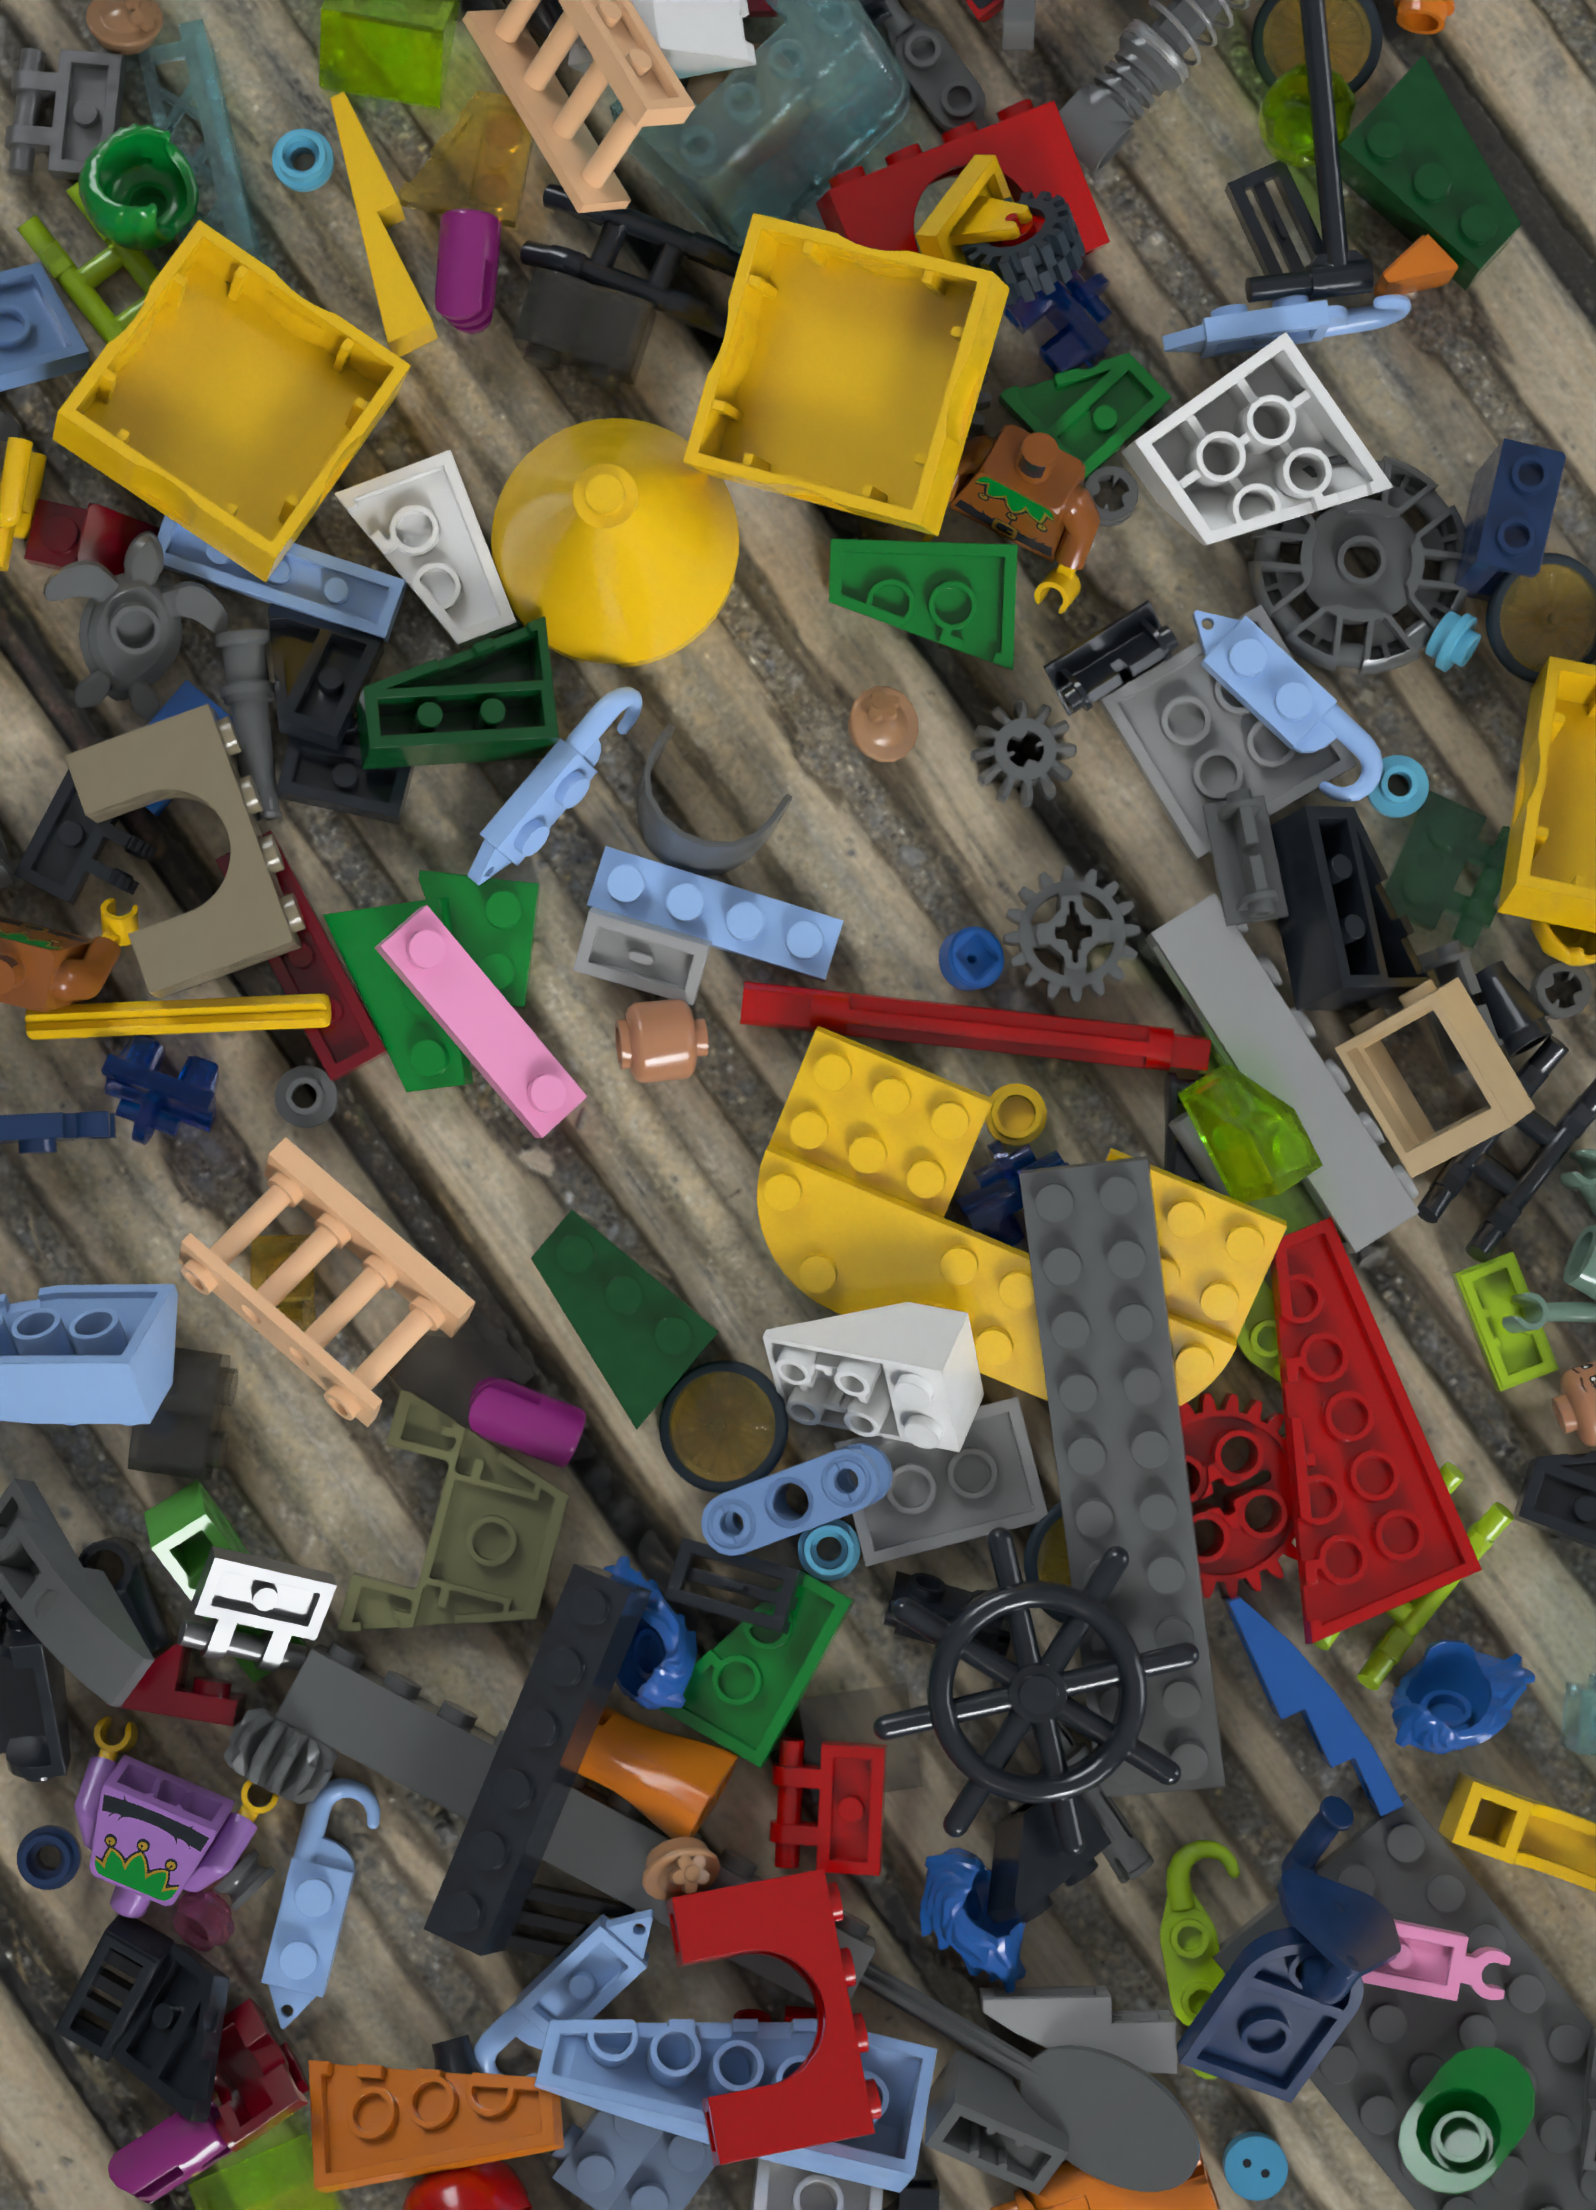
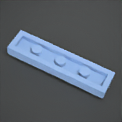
[157,515,407,643]
[587,846,844,982]

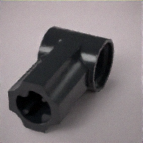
[78,1536,174,1653]

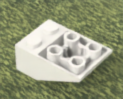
[763,1302,984,1452]

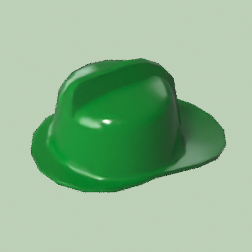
[1398,2046,1535,2194]

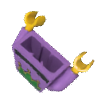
[74,1716,279,1918]

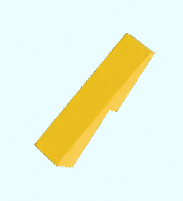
[330,91,438,357]

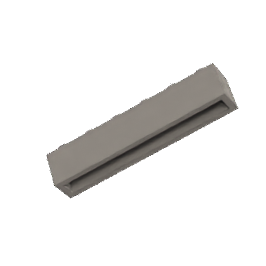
[1145,893,1420,1254]

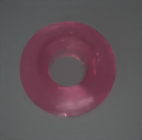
[173,1891,235,1951]

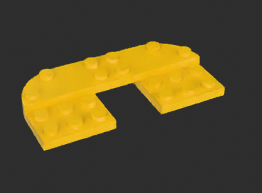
[757,1026,1287,1406]

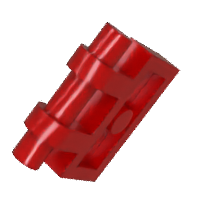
[769,1737,887,1876]

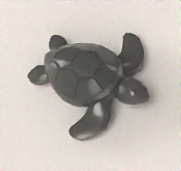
[43,530,229,721]

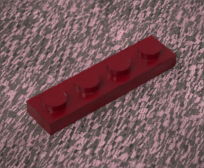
[215,830,388,1081]

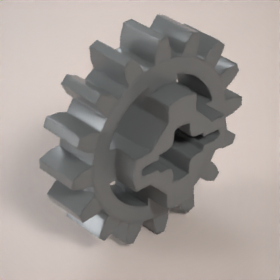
[1003,866,1140,1004]

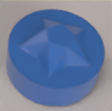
[939,926,1004,991]

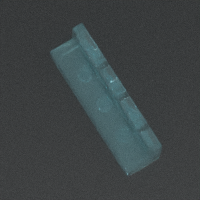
[138,19,263,263]

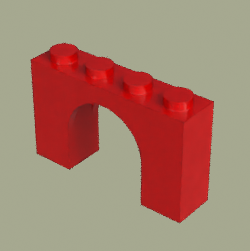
[816,99,1110,258]
[666,1869,882,2166]

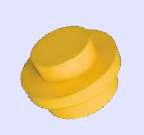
[985,1083,1047,1146]

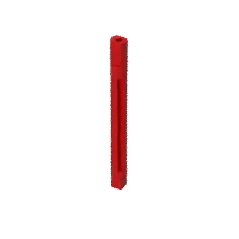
[740,981,1211,1071]

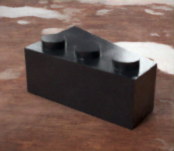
[1271,806,1441,1011]

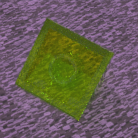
[319,0,460,110]

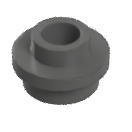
[275,1065,338,1128]

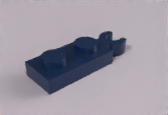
[0,1111,116,1154]

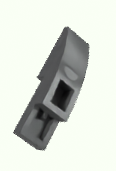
[0,1478,155,1707]

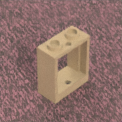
[1335,977,1535,1179]

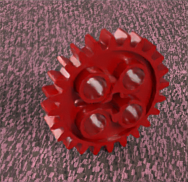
[1180,1392,1297,1598]

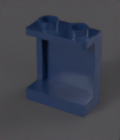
[1455,438,1566,606]

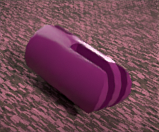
[435,209,502,335]
[468,1377,586,1468]
[108,2101,232,2204]

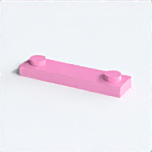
[374,905,587,1138]

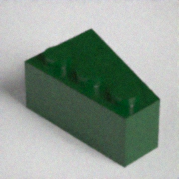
[1339,55,1521,291]
[356,616,559,769]
[531,1209,719,1430]

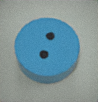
[1222,2131,1288,2201]

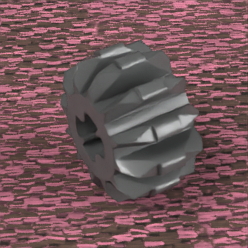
[970,700,1077,808]
[223,1708,338,1804]

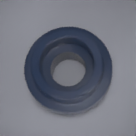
[17,1825,82,1890]

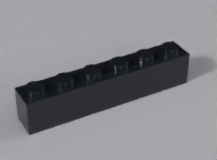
[424,1564,652,1956]

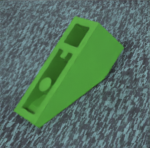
[144,1479,306,1683]

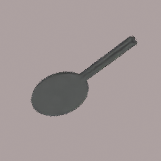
[859,1962,1200,2192]

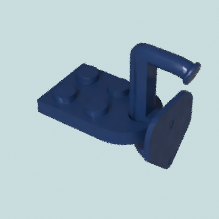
[1177,1796,1401,2103]

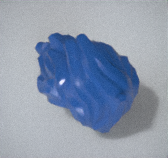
[603,1556,697,1710]
[1390,1639,1535,1754]
[919,1847,1026,1993]

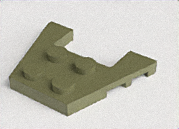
[337,1389,570,1632]

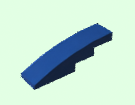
[1221,1596,1404,1816]

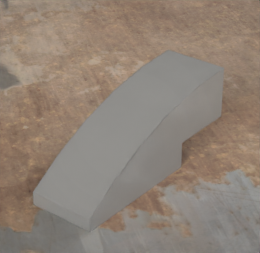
[980,1985,1177,2074]

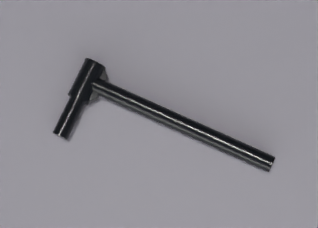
[1245,0,1374,303]

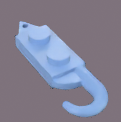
[1162,294,1412,358]
[1192,610,1383,803]
[467,686,643,886]
[261,1778,381,2029]
[474,1909,654,2077]

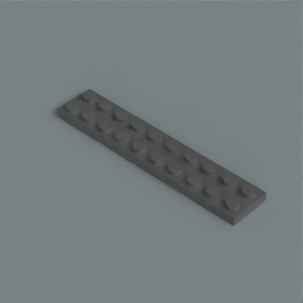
[1019,1156,1226,1798]

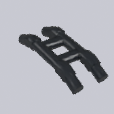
[520,184,741,340]
[1417,1035,1596,1262]

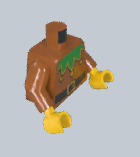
[901,424,1100,614]
[0,898,139,1012]

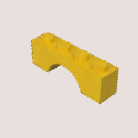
[1438,1772,1596,1893]

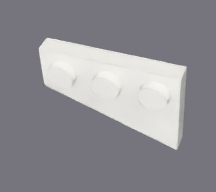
[334,450,518,649]

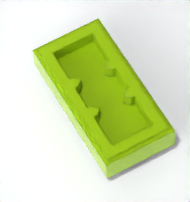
[1451,1252,1559,1392]

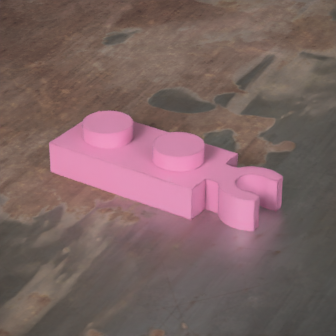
[1362,1919,1511,2001]

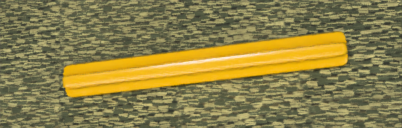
[25,993,332,1040]

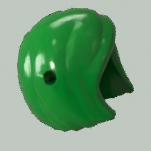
[78,123,199,251]

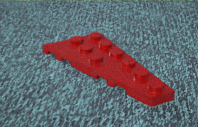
[1270,1217,1482,1644]

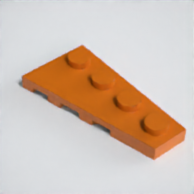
[308,2060,564,2193]

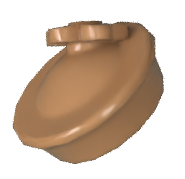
[86,0,163,55]
[848,686,919,762]
[642,1837,720,1901]

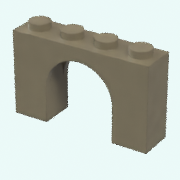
[64,704,306,999]

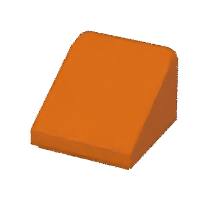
[1373,234,1458,297]

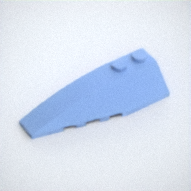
[0,1284,178,1426]
[534,2018,937,2193]

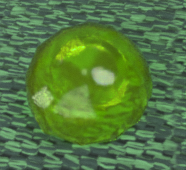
[1258,64,1356,168]

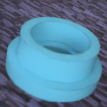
[272,129,335,192]
[1425,611,1481,672]
[1367,755,1429,818]
[798,1519,860,1581]

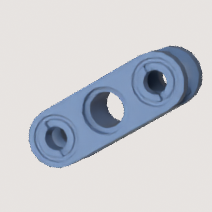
[701,1442,893,1556]

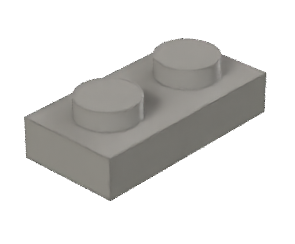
[573,907,712,1005]

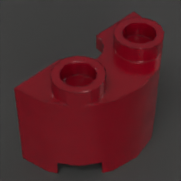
[212,1998,310,2152]

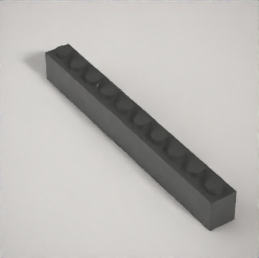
[275,1641,876,2005]

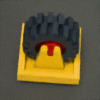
[915,155,1085,305]

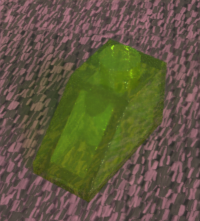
[1178,1064,1323,1203]

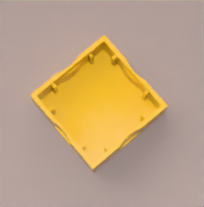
[683,213,1010,536]
[52,220,411,583]
[1497,656,1596,933]

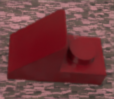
[24,499,160,576]
[107,1643,247,1726]

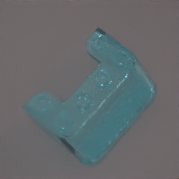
[610,0,911,254]

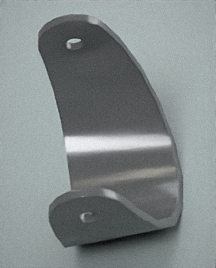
[637,723,792,876]

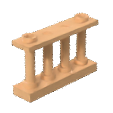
[462,0,695,213]
[178,1137,475,1428]

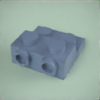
[551,2108,715,2210]

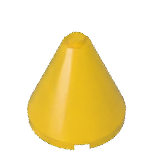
[491,418,739,668]

